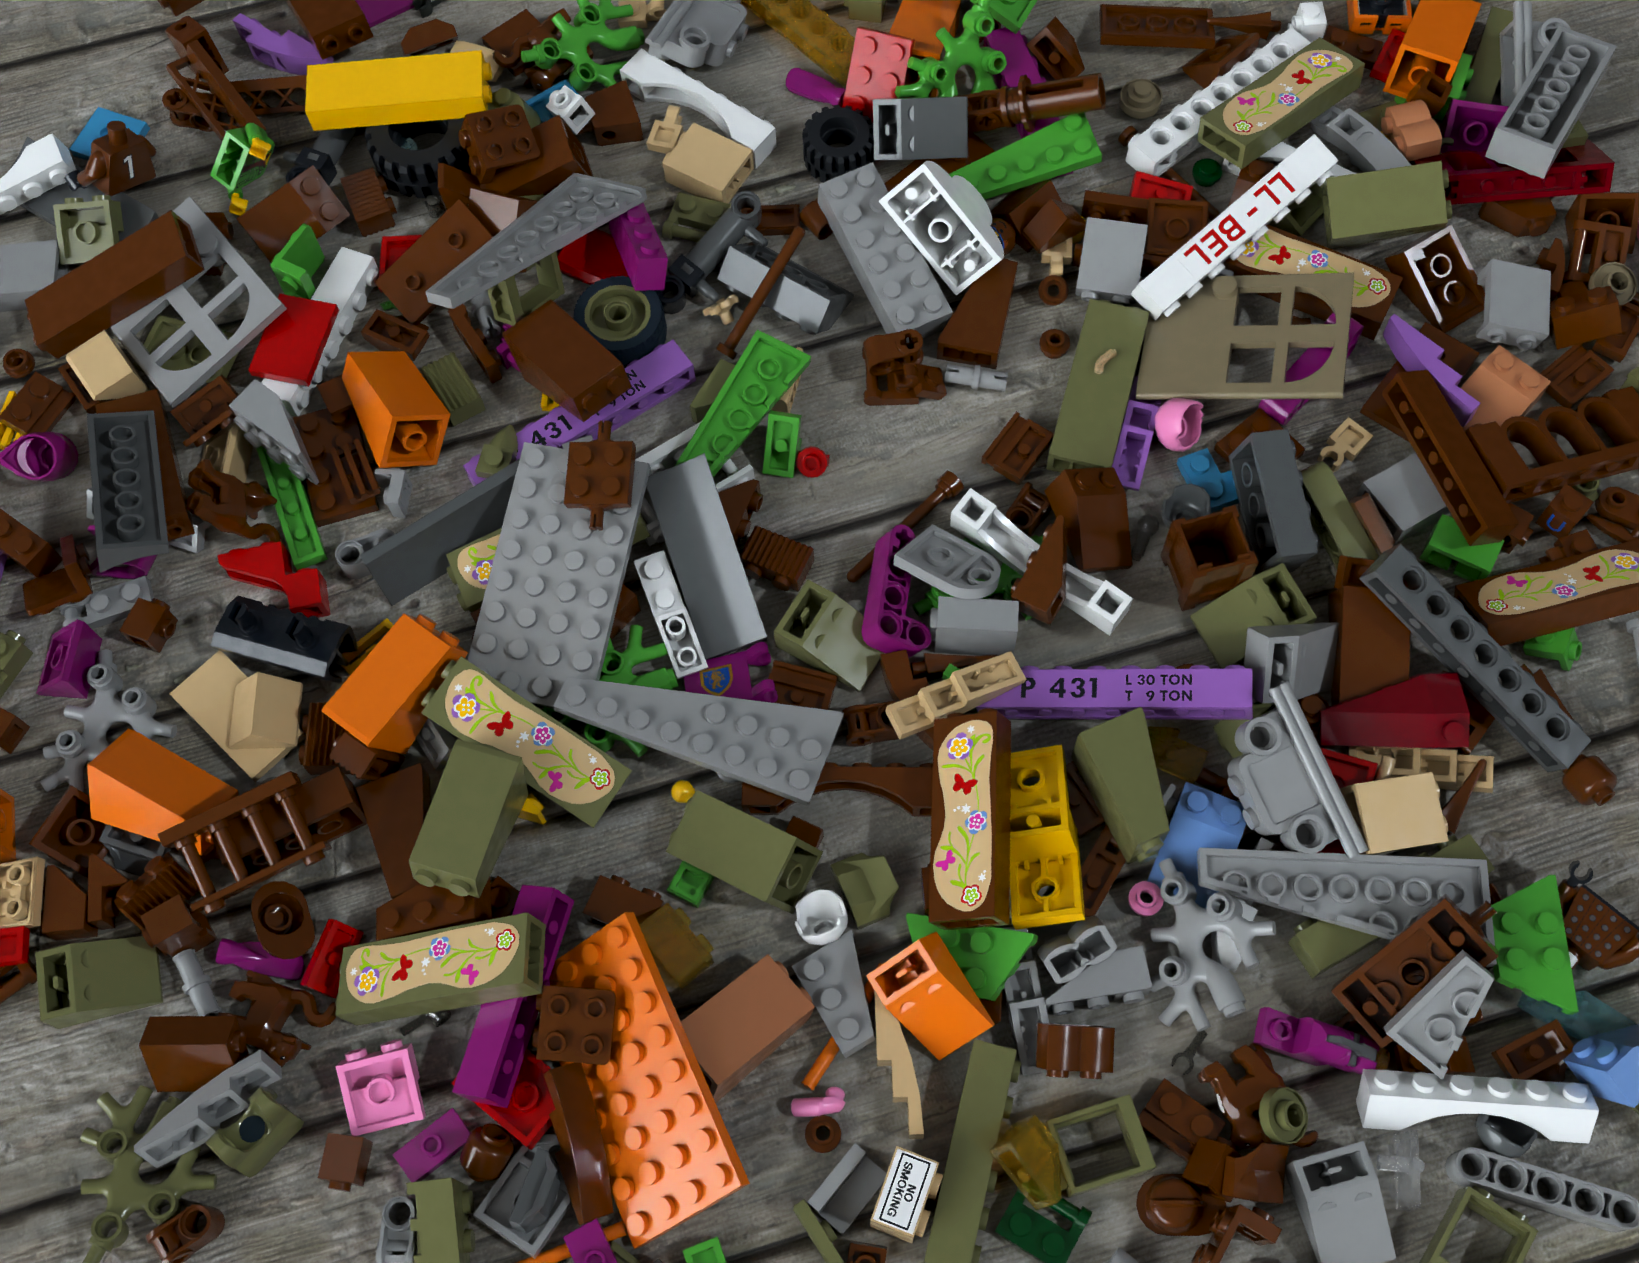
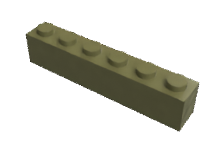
[1288,833,1495,979]
[923,1039,1021,1263]

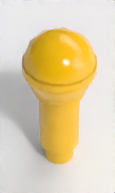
[671,780,695,803]

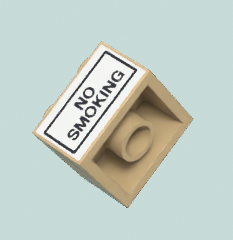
[870,1146,943,1243]

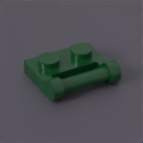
[994,1172,1092,1263]

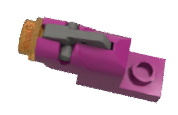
[1253,1007,1390,1075]

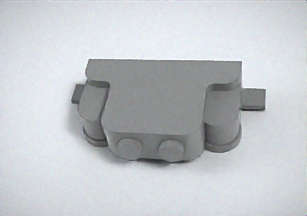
[645,0,749,68]
[1500,0,1571,106]
[1227,681,1368,858]

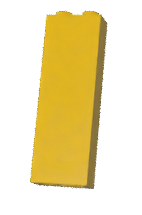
[305,50,492,131]

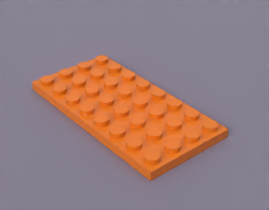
[539,912,750,1249]

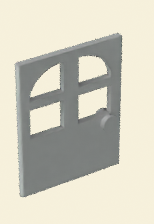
[110,196,287,408]

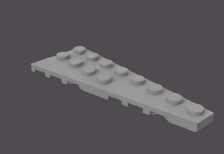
[425,173,647,309]
[553,677,844,806]
[1197,848,1497,967]

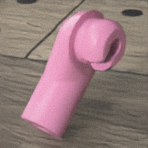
[791,1087,846,1117]

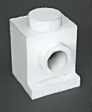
[1287,1,1327,43]
[546,85,596,135]

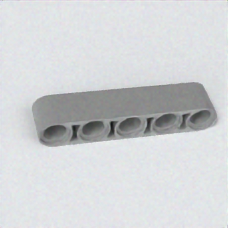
[1445,1147,1639,1232]

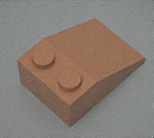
[1461,345,1551,431]

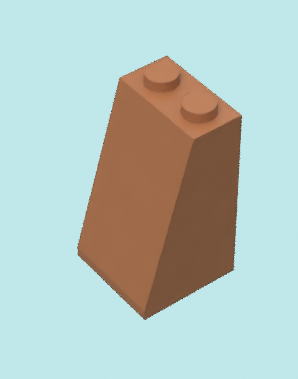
[681,954,815,1103]

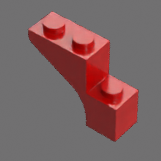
[217,541,331,618]

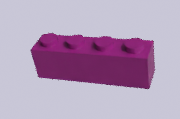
[609,203,668,291]

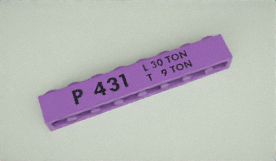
[463,340,696,486]
[976,665,1253,720]

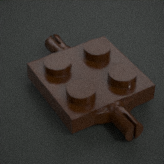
[564,420,636,531]

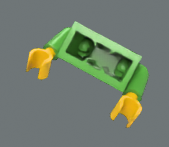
[210,122,276,216]

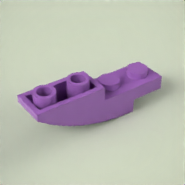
[233,13,334,75]

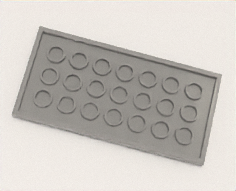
[467,442,651,709]

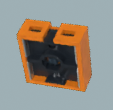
[1346,0,1412,35]

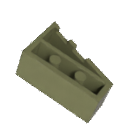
[406,1177,475,1263]

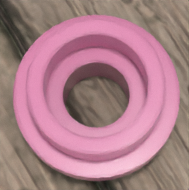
[1128,881,1164,917]

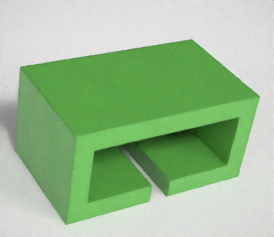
[1419,513,1504,581]

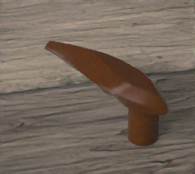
[1586,514,1639,543]

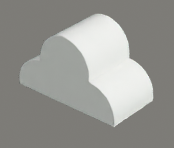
[879,161,1004,295]

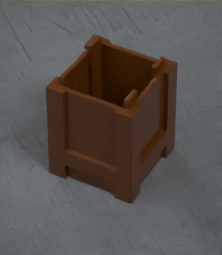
[1161,505,1258,611]

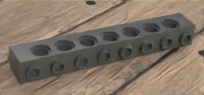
[1359,544,1591,772]

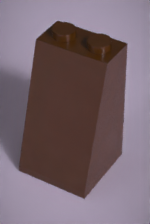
[468,115,594,196]
[502,299,632,422]
[1328,586,1411,706]

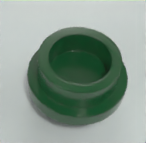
[1192,158,1222,187]

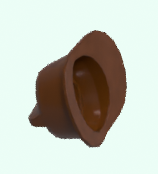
[251,881,315,959]
[1136,1174,1226,1236]

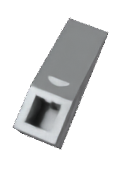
[1045,945,1153,1016]

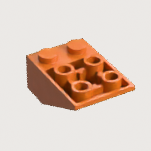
[866,931,995,1061]

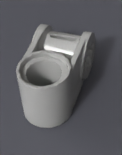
[335,529,394,580]
[376,1196,417,1263]

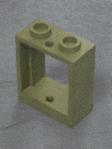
[488,251,565,326]
[1040,1094,1156,1198]
[1419,1186,1538,1263]

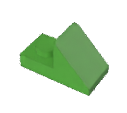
[762,410,802,478]

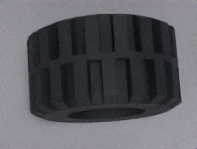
[802,105,875,182]

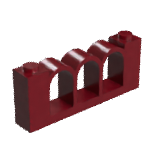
[1409,139,1615,205]

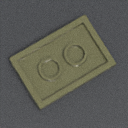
[133,315,239,384]

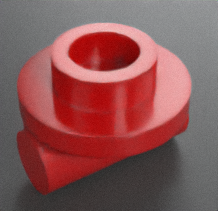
[796,446,830,478]

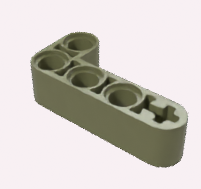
[1301,461,1379,569]

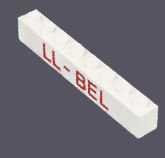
[1131,134,1339,321]

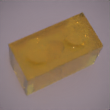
[639,902,714,990]

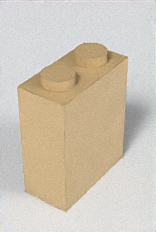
[662,122,754,204]
[1340,772,1449,855]

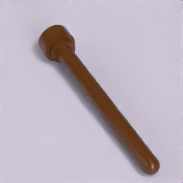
[847,470,964,583]

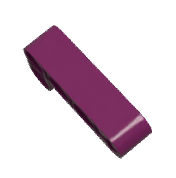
[1258,313,1364,426]
[862,524,932,659]

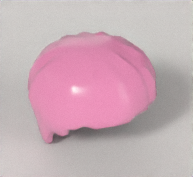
[1155,398,1204,452]

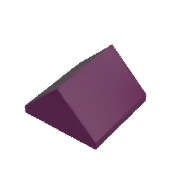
[1440,99,1509,153]
[36,619,102,699]

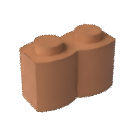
[1381,99,1442,162]

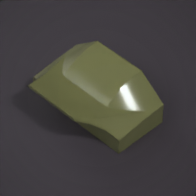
[830,852,899,930]

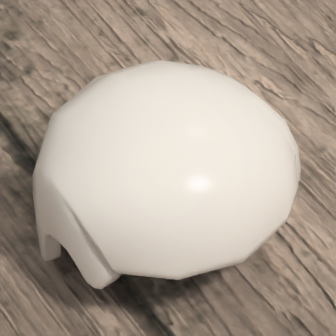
[795,889,848,945]

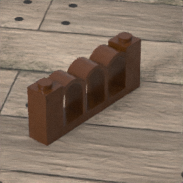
[1465,386,1639,504]

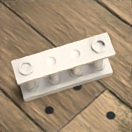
[635,421,755,546]

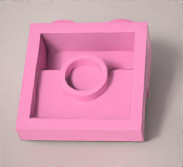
[335,1039,426,1136]

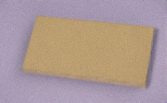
[169,651,306,783]
[0,856,45,929]

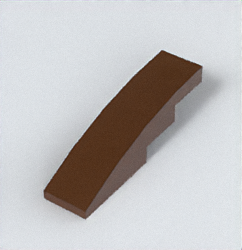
[543,1062,614,1225]

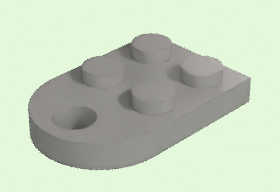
[893,524,1001,599]
[473,1134,572,1259]

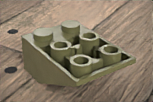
[1190,563,1317,669]
[774,580,884,692]
[35,936,163,1029]

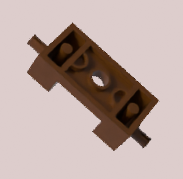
[1331,894,1498,1049]

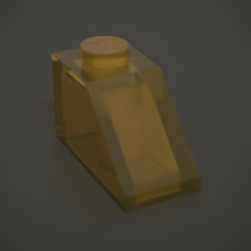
[989,1115,1062,1210]

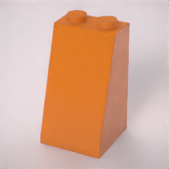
[889,0,961,98]
[1383,0,1482,99]
[342,351,451,468]
[321,613,468,754]
[87,728,238,855]

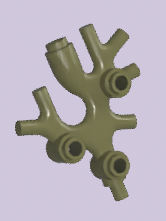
[80,1085,217,1263]

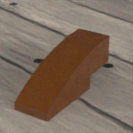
[880,650,934,751]

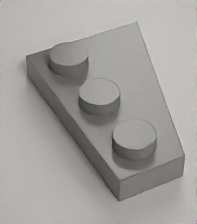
[792,930,876,1059]
[1383,949,1494,1080]

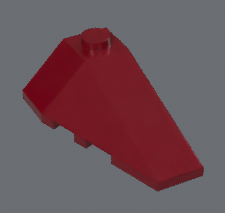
[1319,672,1470,748]

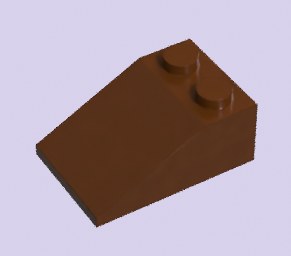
[236,165,350,263]
[1384,224,1485,333]
[1044,467,1133,572]

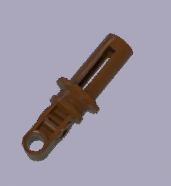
[953,73,1106,133]

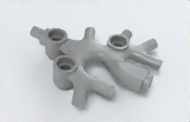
[40,649,177,793]
[1151,858,1276,1032]

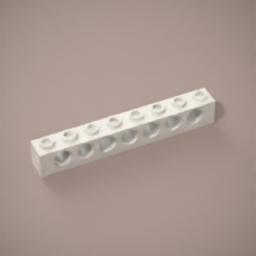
[1126,27,1311,176]

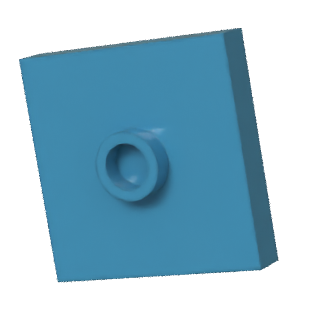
[69,107,150,161]

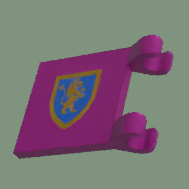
[684,642,778,703]

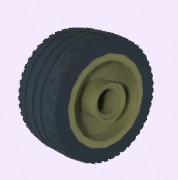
[574,276,667,368]

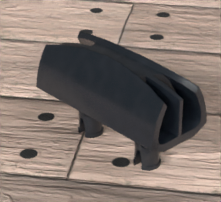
[211,596,358,683]

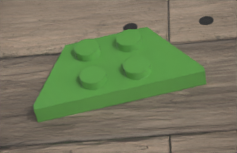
[1491,875,1579,1015]
[906,913,1038,1001]

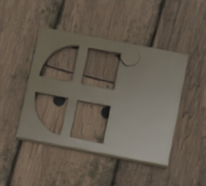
[1136,272,1354,400]

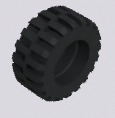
[365,118,471,198]

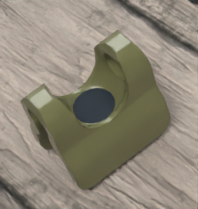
[205,1086,304,1178]

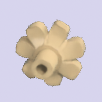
[702,294,739,325]

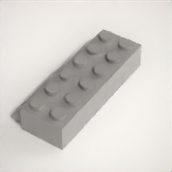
[1485,26,1617,179]
[817,162,953,343]

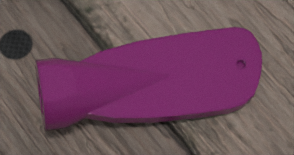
[786,68,846,108]
[216,938,305,981]

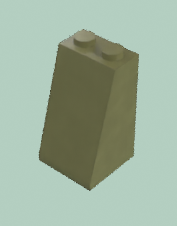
[1321,161,1452,249]
[1071,707,1170,864]
[409,739,528,898]
[666,789,823,914]

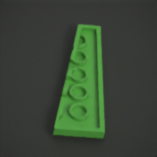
[949,113,1102,200]
[675,330,811,477]

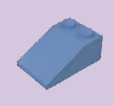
[1147,782,1246,908]
[1564,1024,1639,1108]

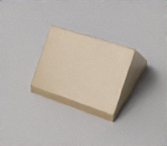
[66,330,150,401]
[194,422,253,496]
[229,672,303,749]

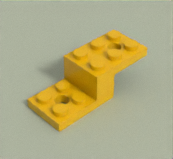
[1010,744,1085,930]

